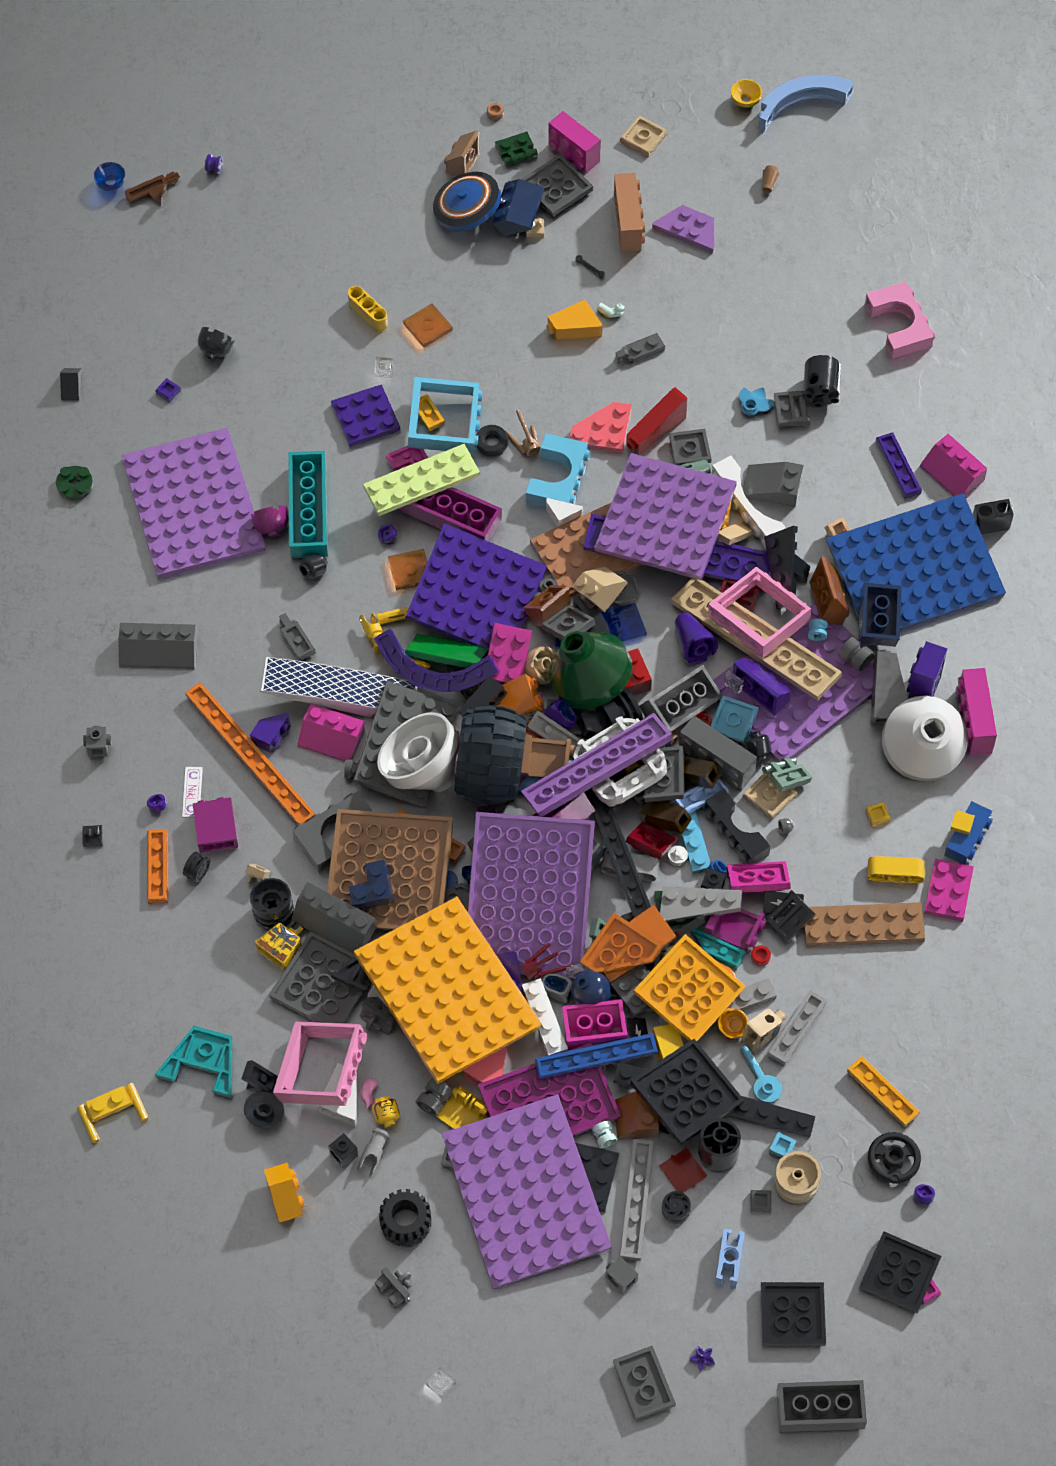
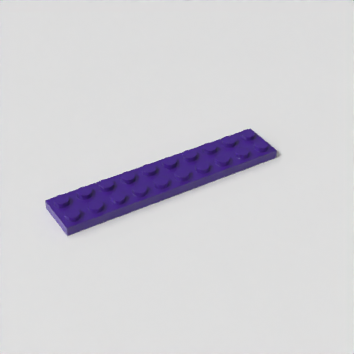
[583,514,770,587]

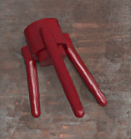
[521,943,573,980]

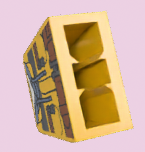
[255,922,303,971]

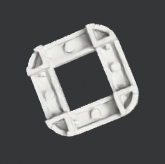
[573,716,667,807]

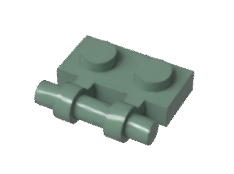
[762,757,813,792]

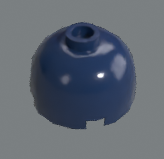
[571,970,612,1005]

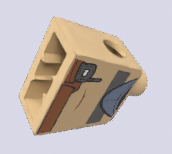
[741,1009,786,1055]

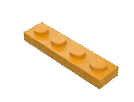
[847,1056,920,1127]

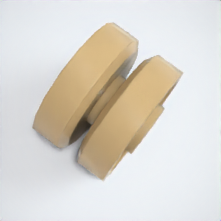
[774,1151,821,1204]

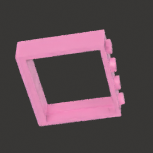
[708,567,811,658]
[273,1022,367,1106]

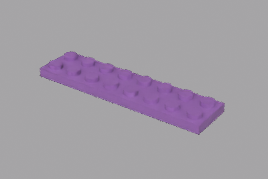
[521,713,674,817]

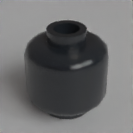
[299,552,328,580]
[744,731,772,761]

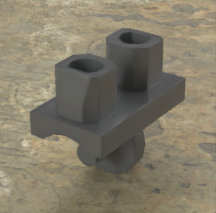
[360,999,396,1035]
[375,1267,412,1307]

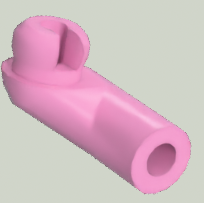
[360,1078,378,1109]

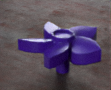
[690,1346,715,1371]

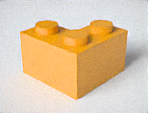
[264,1163,305,1223]

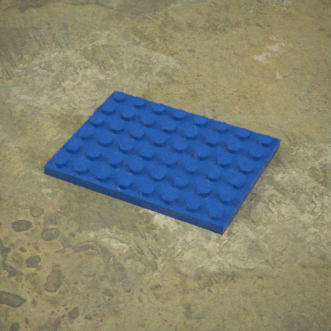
[826,493,1006,630]

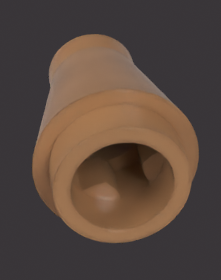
[762,165,780,193]

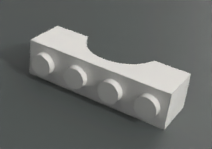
[522,978,568,1056]

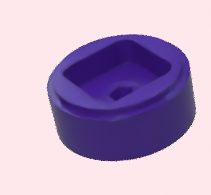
[378,524,397,543]
[147,794,167,813]
[914,1184,935,1204]

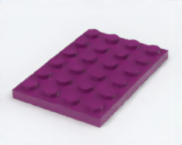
[478,1043,621,1136]

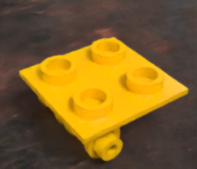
[436,1086,488,1129]

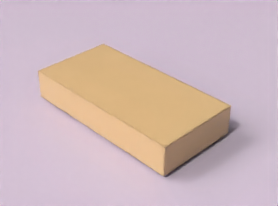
[717,522,753,545]

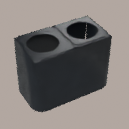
[973,499,1014,535]

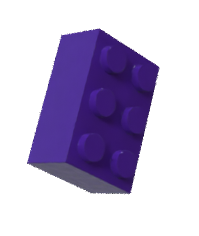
[906,641,948,699]

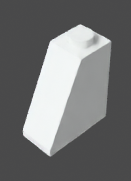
[317,1063,357,1127]

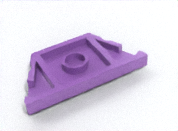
[652,205,714,253]

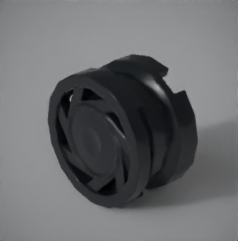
[183,851,211,883]
[662,1191,691,1224]

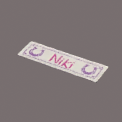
[182,767,203,817]

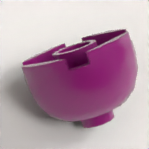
[251,506,289,537]

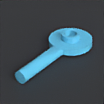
[740,1044,782,1103]

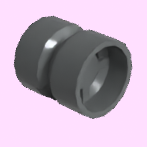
[838,636,875,672]
[415,1078,452,1116]

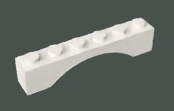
[711,456,786,550]

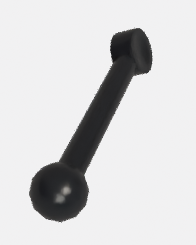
[576,255,605,278]

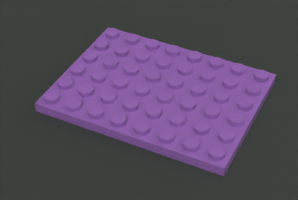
[122,427,266,579]
[713,603,874,762]
[468,812,595,979]
[441,1094,612,1289]

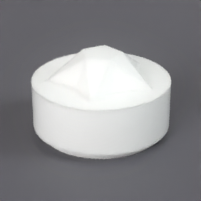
[668,846,688,866]

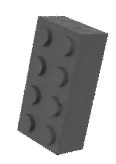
[679,716,757,791]
[776,1380,867,1432]

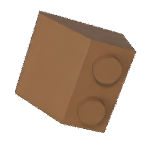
[444,131,480,176]

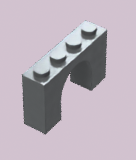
[292,791,372,873]

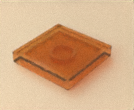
[403,303,453,348]
[388,549,428,591]

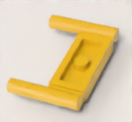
[77,1083,149,1143]

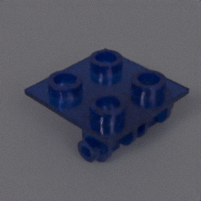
[601,603,647,642]

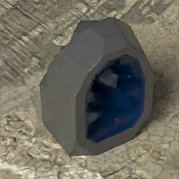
[541,974,572,1003]

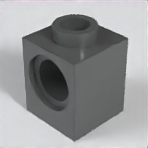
[605,1257,638,1294]

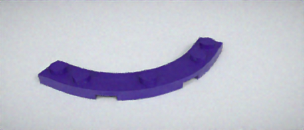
[374,629,500,692]

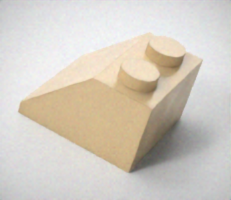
[572,567,628,612]

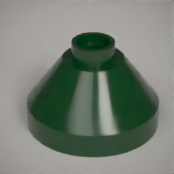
[549,631,633,709]

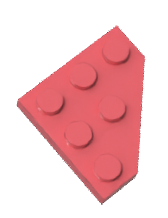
[569,402,632,453]

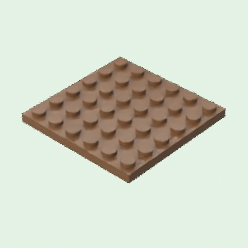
[327,809,454,930]

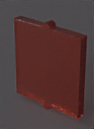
[659,1148,707,1192]

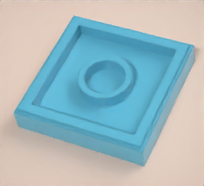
[711,695,759,744]

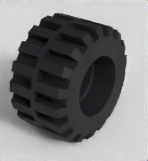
[379,1189,432,1247]

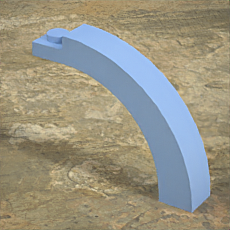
[758,75,854,131]

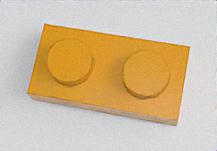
[418,394,445,432]

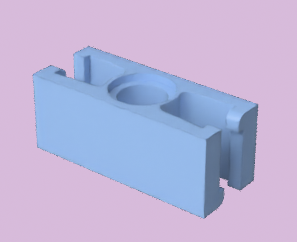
[715,1229,744,1288]

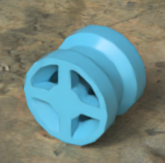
[808,619,828,641]

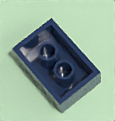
[858,582,902,647]

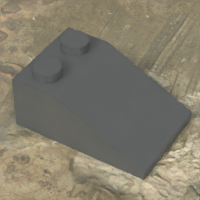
[743,462,804,507]

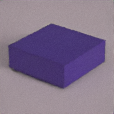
[155,378,181,403]

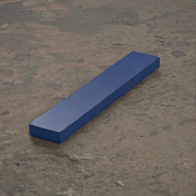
[535,1033,658,1079]

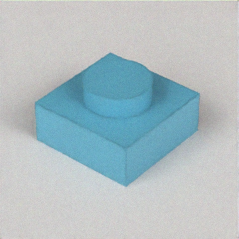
[769,1132,796,1158]

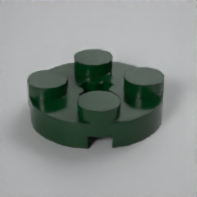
[56,466,93,501]

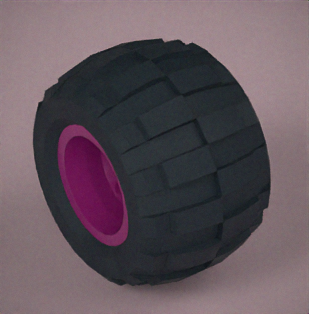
[454,705,527,805]

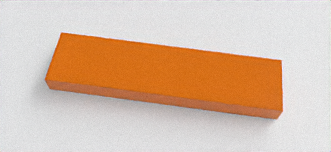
[147,829,168,904]

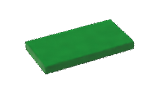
[405,634,489,668]

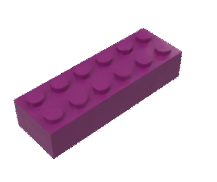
[396,466,502,541]

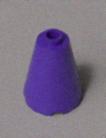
[675,613,718,664]

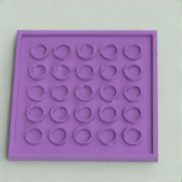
[594,453,737,580]

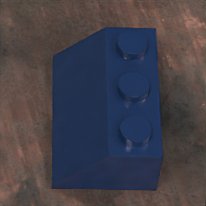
[492,179,545,236]

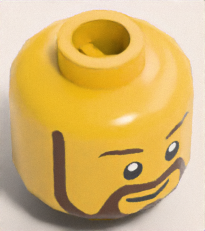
[371,1096,400,1128]

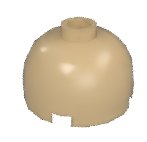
[524,646,556,685]

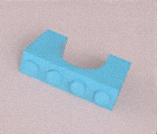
[526,433,590,507]

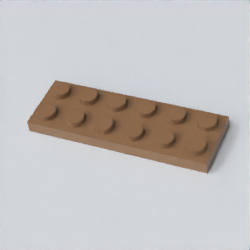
[804,902,925,946]

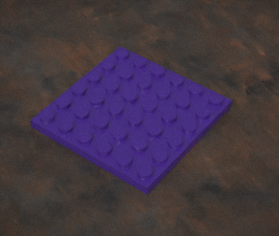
[405,523,547,647]

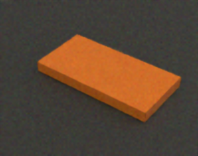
[604,905,677,983]

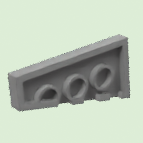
[660,887,742,922]

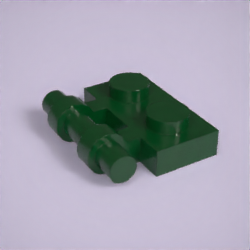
[495,131,538,165]

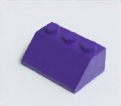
[732,658,791,716]

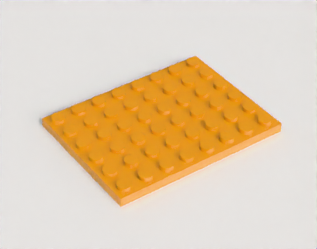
[354,897,542,1084]

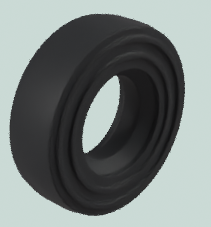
[476,425,508,456]

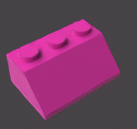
[920,434,987,496]
[297,703,365,762]
[562,999,627,1051]

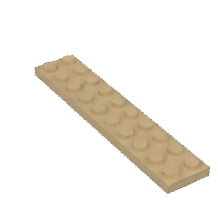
[671,578,842,701]

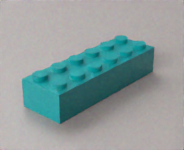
[288,451,328,558]

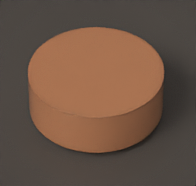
[487,103,504,120]

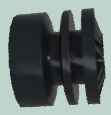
[596,688,643,727]
[250,878,294,930]

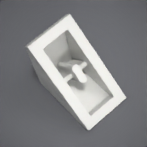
[546,498,583,527]

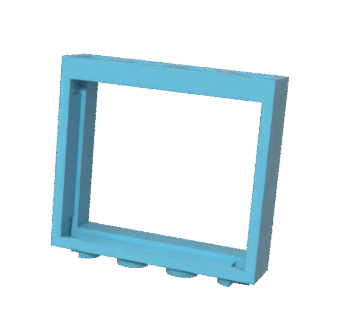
[408,377,482,454]

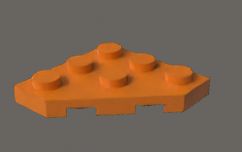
[580,913,664,973]

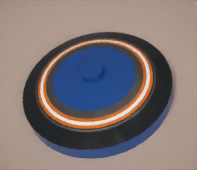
[433,171,501,231]

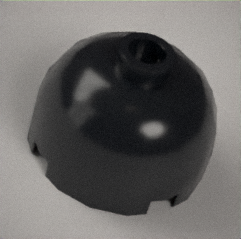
[198,327,235,360]

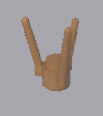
[506,410,540,456]

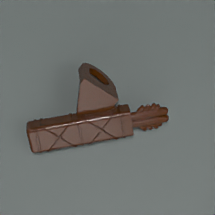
[125,172,180,205]

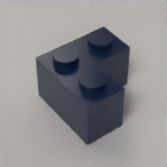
[349,860,395,910]

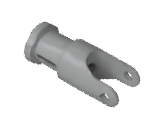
[357,1128,390,1176]

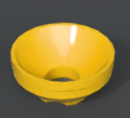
[731,79,762,107]

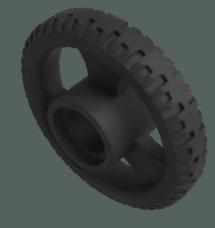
[867,1132,921,1184]

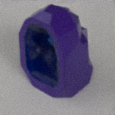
[543,698,577,729]

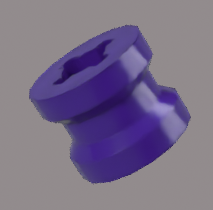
[205,154,223,174]

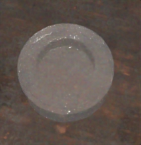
[565,964,586,979]

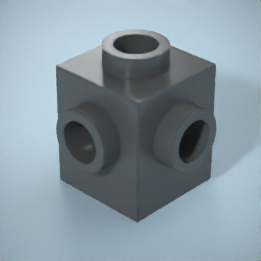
[83,726,111,757]

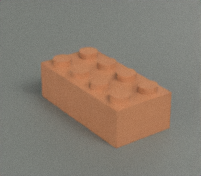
[614,173,645,252]

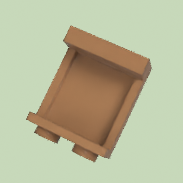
[521,735,575,778]

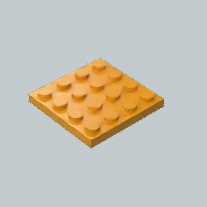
[633,934,746,1041]

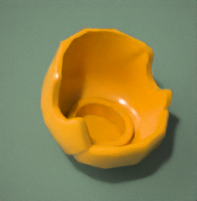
[717,1008,748,1039]

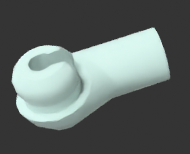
[597,303,624,318]

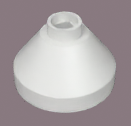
[882,696,968,781]
[377,712,458,792]

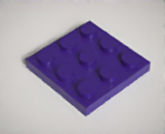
[331,384,401,447]

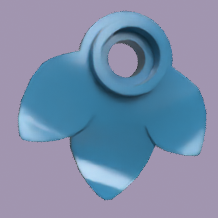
[739,388,774,416]

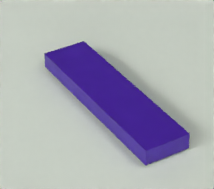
[876,432,922,499]

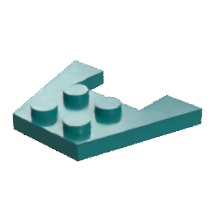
[155,1026,232,1098]

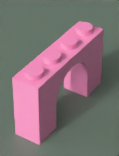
[865,282,935,359]

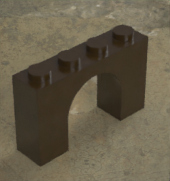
[639,756,722,834]

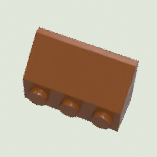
[809,557,849,625]

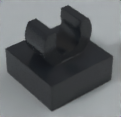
[82,825,103,847]

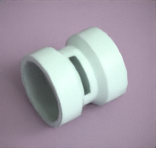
[592,1121,618,1149]

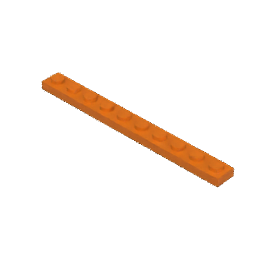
[185,682,315,825]

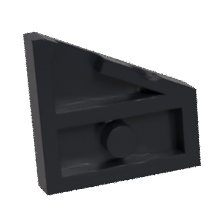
[331,958,372,993]

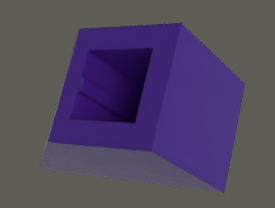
[250,713,291,753]

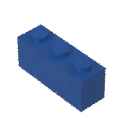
[944,801,994,865]

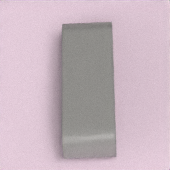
[600,850,659,882]

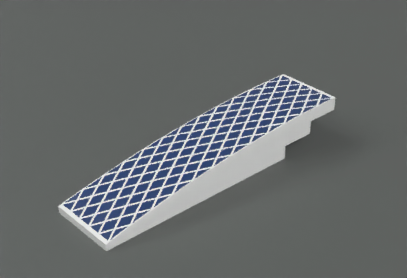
[260,657,417,717]

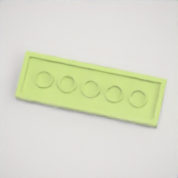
[363,444,480,516]

